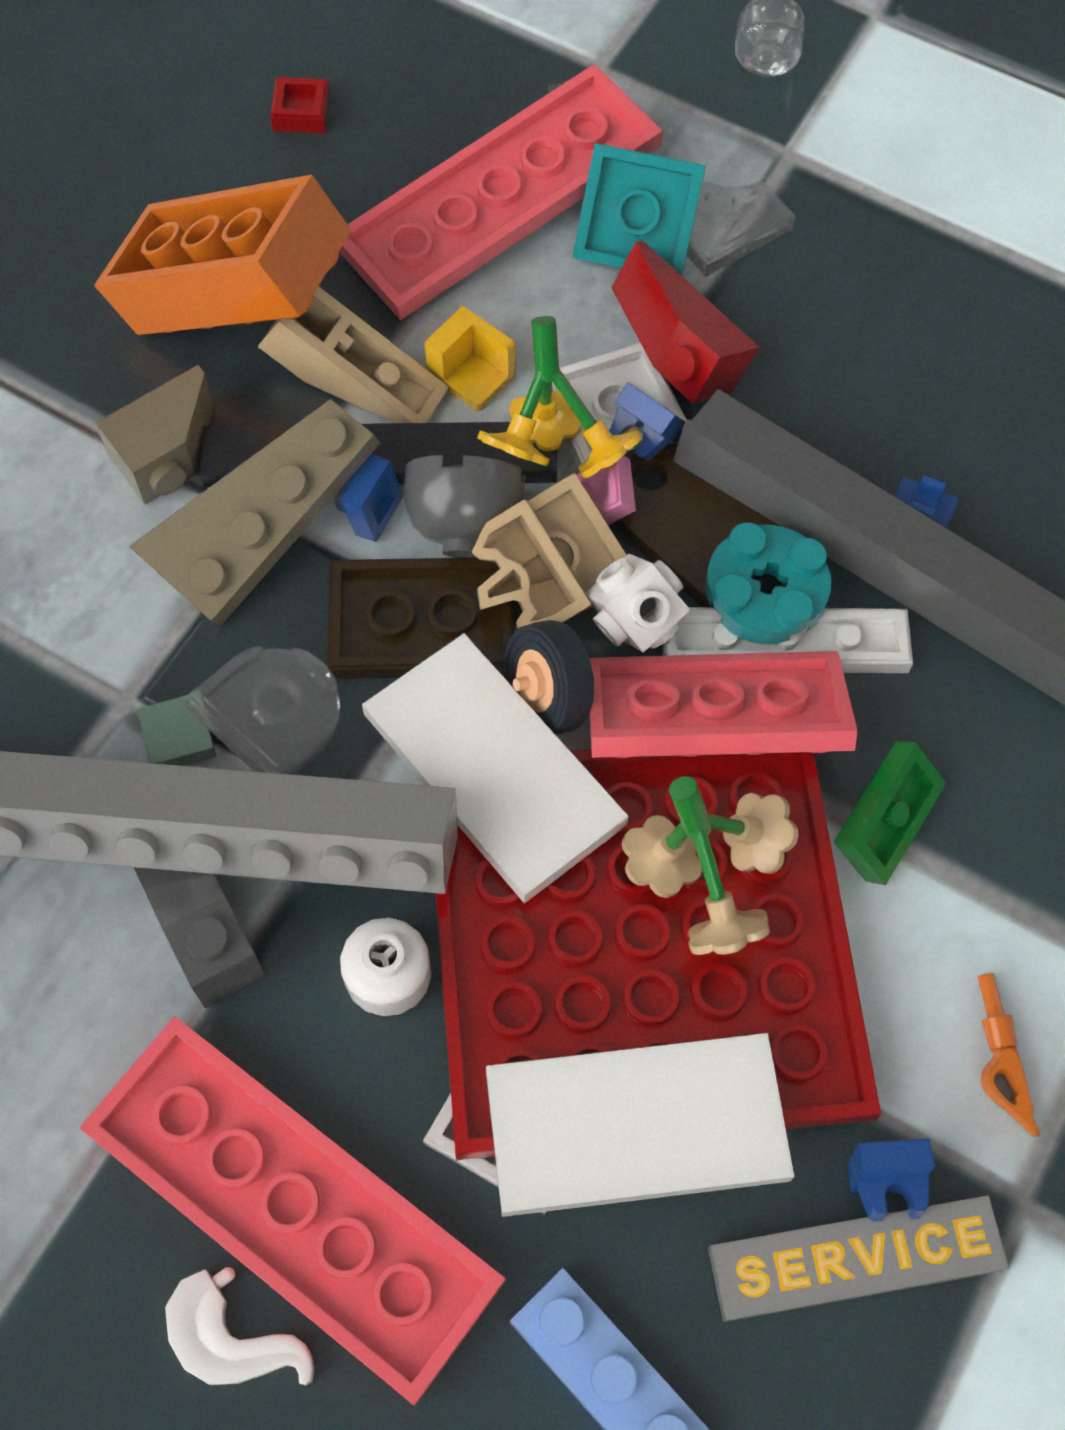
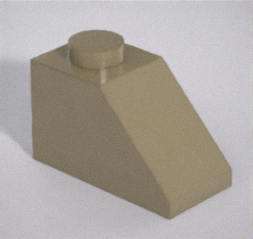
[96,365,214,505]

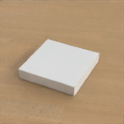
[552,343,687,467]

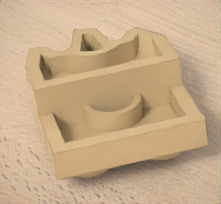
[471,472,627,628]

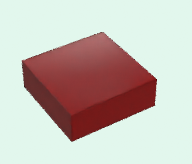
[270,77,330,133]

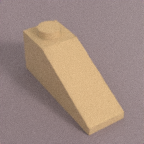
[258,286,449,423]

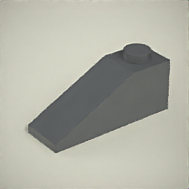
[134,867,266,1008]

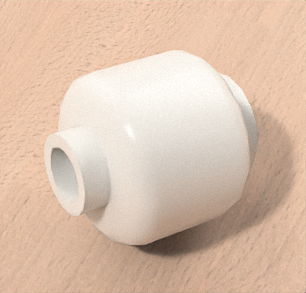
[340,917,432,1016]

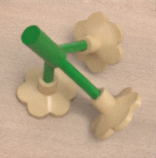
[622,776,798,955]

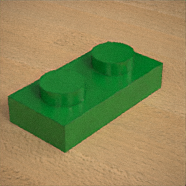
[834,741,946,885]

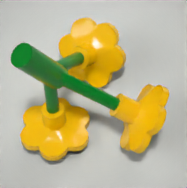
[477,316,643,479]

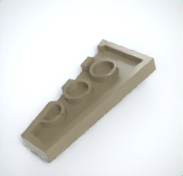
[129,399,380,627]

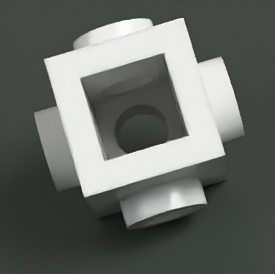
[585,554,690,652]

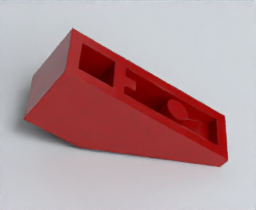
[611,240,760,404]

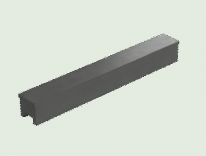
[673,389,1065,705]

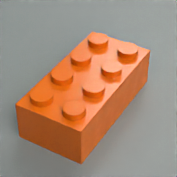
[94,174,352,335]

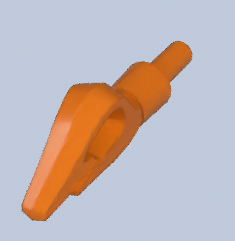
[977,973,1040,1137]

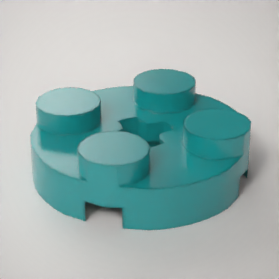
[705,522,831,644]

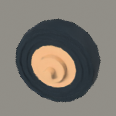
[503,620,594,735]

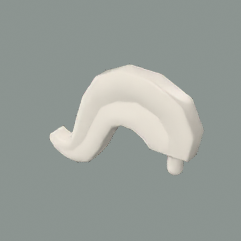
[165,1267,315,1385]

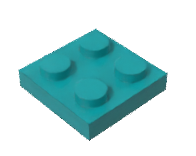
[572,143,706,276]

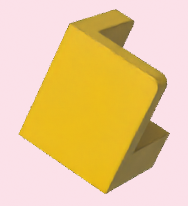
[424,305,516,411]

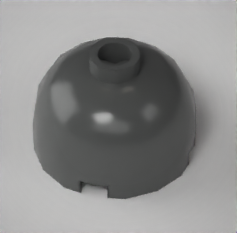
[404,455,526,558]

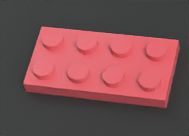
[590,651,857,758]

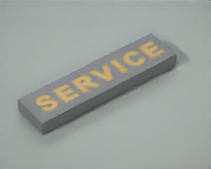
[708,1195,1009,1323]

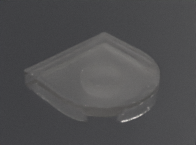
[185,646,340,775]

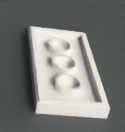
[362,633,629,904]
[486,1033,794,1217]

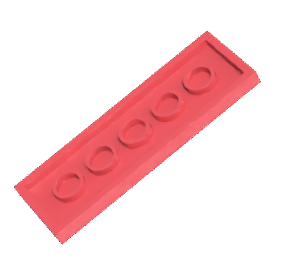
[339,64,663,321]
[79,1016,506,1406]

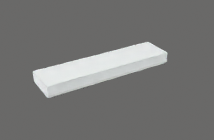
[662,607,913,673]

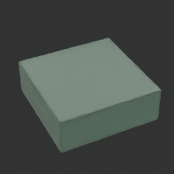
[137,692,217,766]

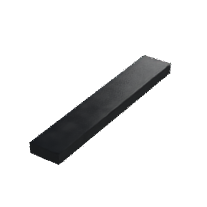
[200,422,557,487]

